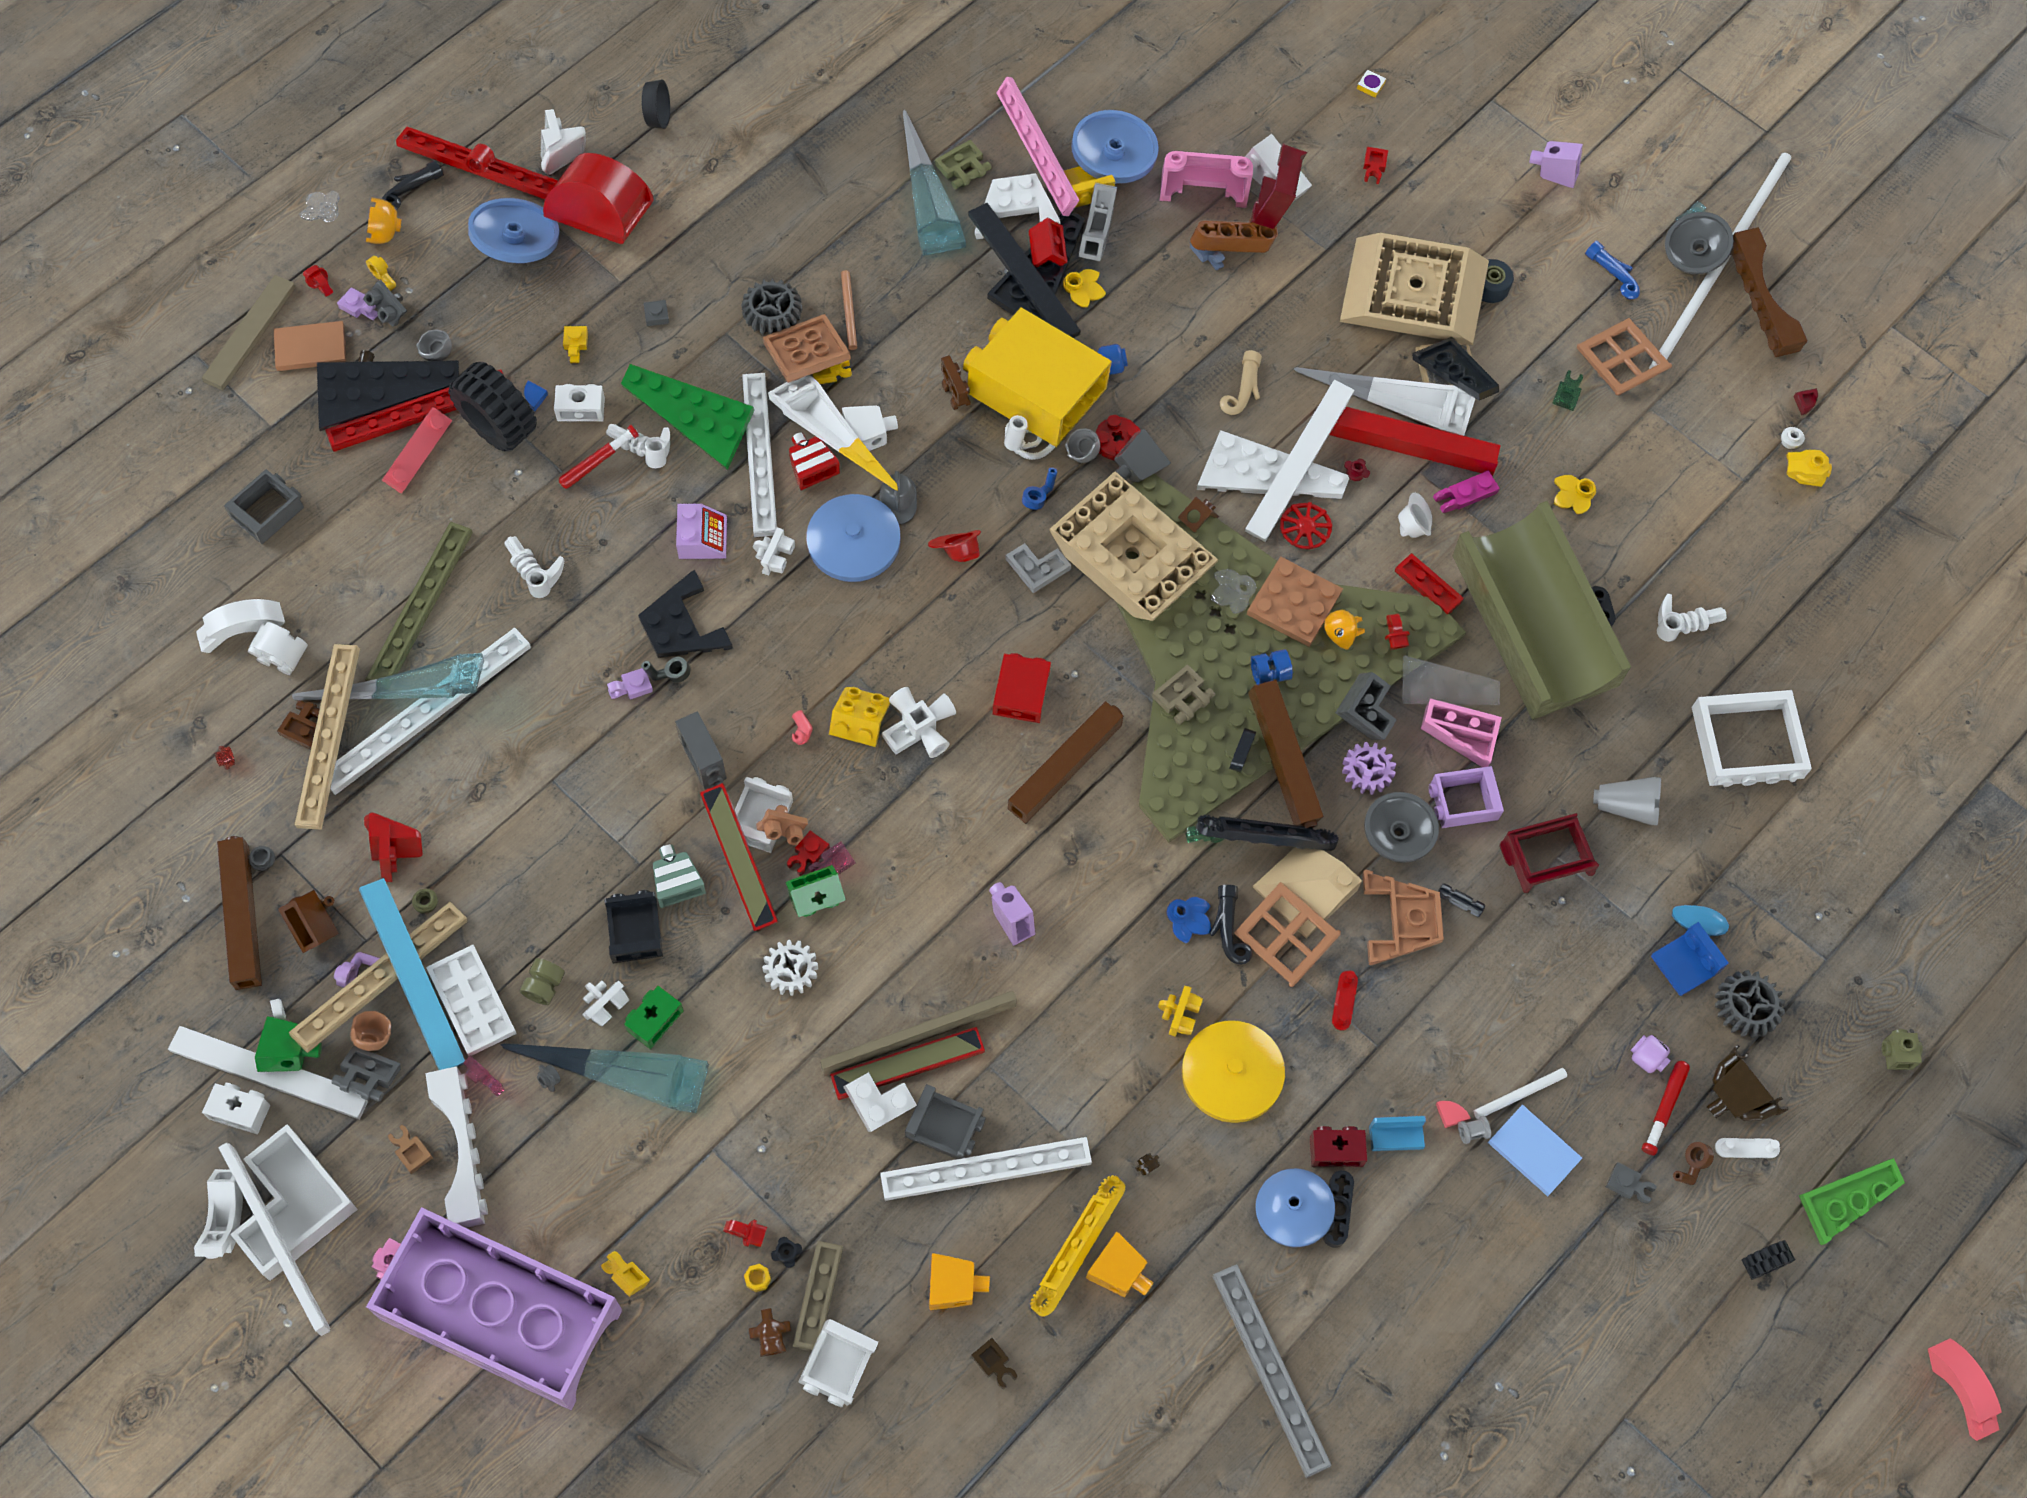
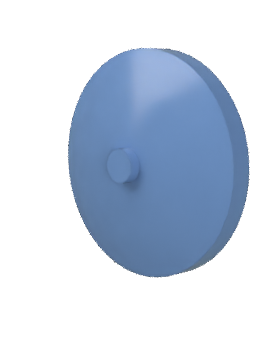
[1071,110,1159,183]
[468,198,559,263]
[807,494,901,582]

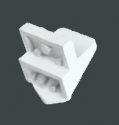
[541,109,586,175]

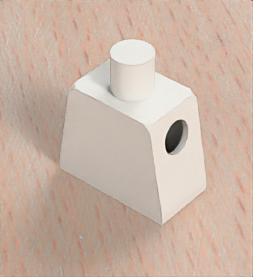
[842,405,898,451]

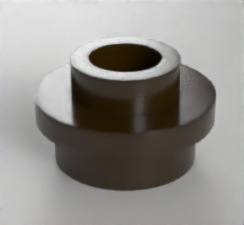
[1135,1153,1160,1176]

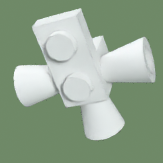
[882,687,956,758]

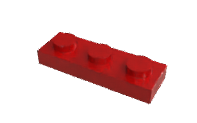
[1395,553,1464,615]

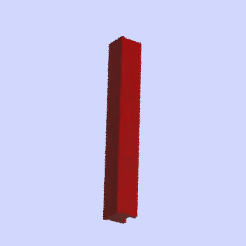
[1329,407,1501,476]

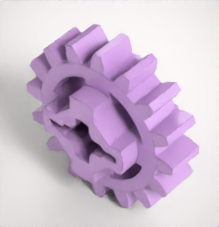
[1342,742,1396,795]

